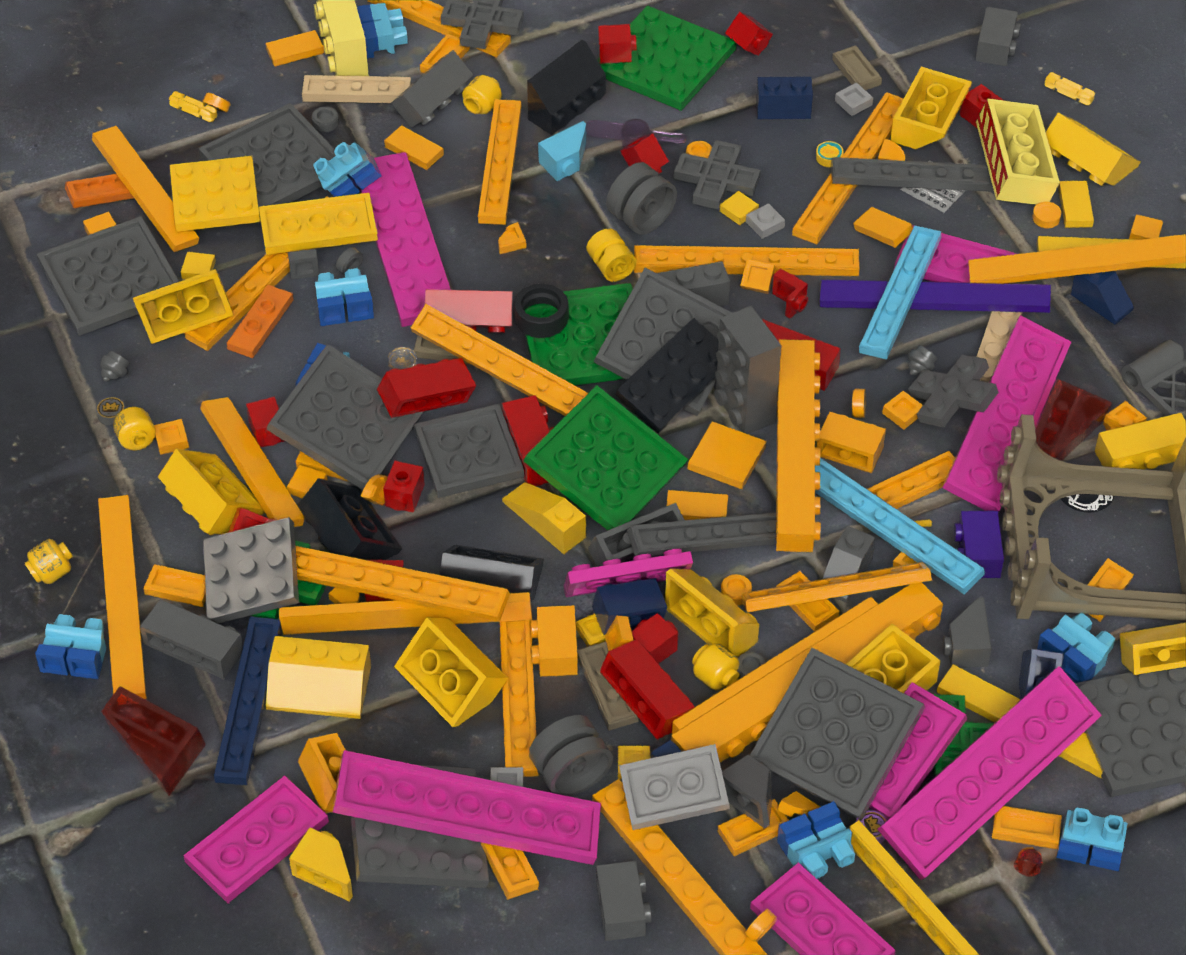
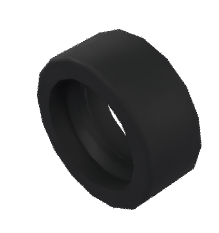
[514,283,569,338]

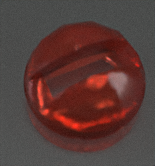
[1014,847,1043,877]

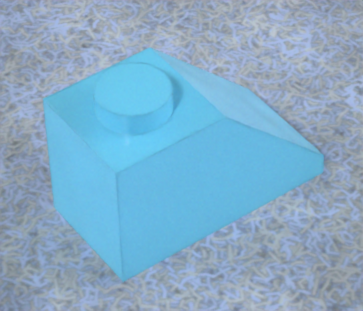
[538,121,586,181]

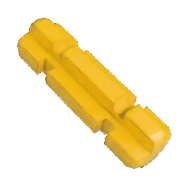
[1044,72,1095,106]
[169,91,218,122]

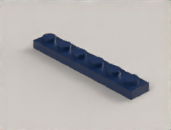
[214,617,282,785]

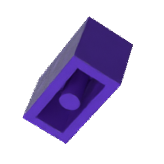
[954,511,1004,578]

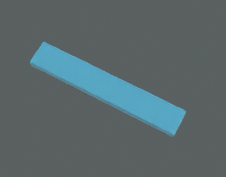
[859,225,941,359]

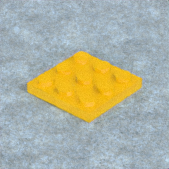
[170,156,260,232]

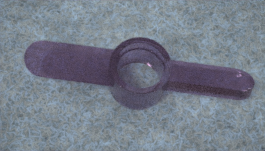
[586,119,687,148]

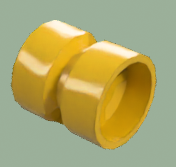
[586,228,637,282]

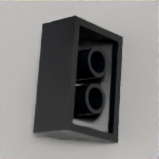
[527,40,606,135]
[298,478,402,560]
[440,545,544,602]

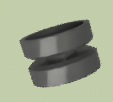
[606,162,678,235]
[529,715,613,796]

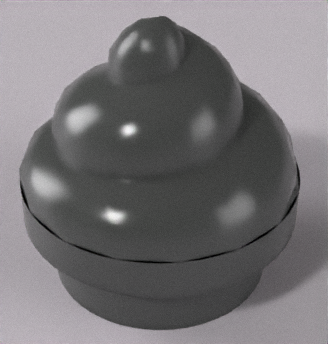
[908,345,937,376]
[100,351,130,382]

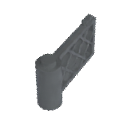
[1121,340,1186,420]

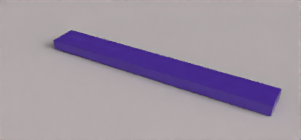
[820,280,1051,313]

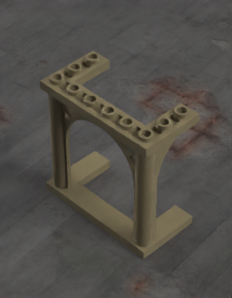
[997,414,1186,621]

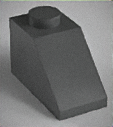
[822,526,875,603]
[943,597,992,668]
[722,755,773,828]

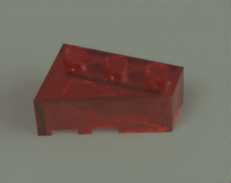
[1035,379,1112,461]
[101,686,206,796]

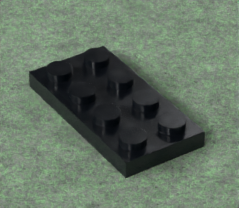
[615,318,719,434]

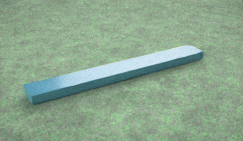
[815,458,985,594]

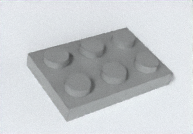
[619,744,730,830]

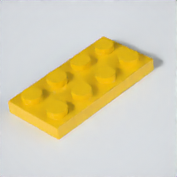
[259,193,378,255]

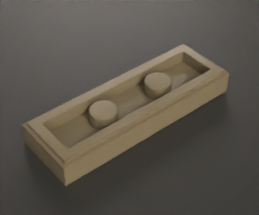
[577,642,639,731]

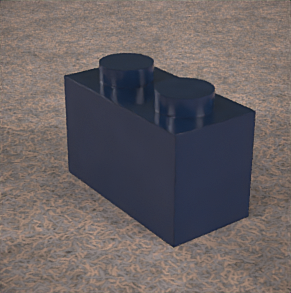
[756,77,813,119]
[592,578,667,635]

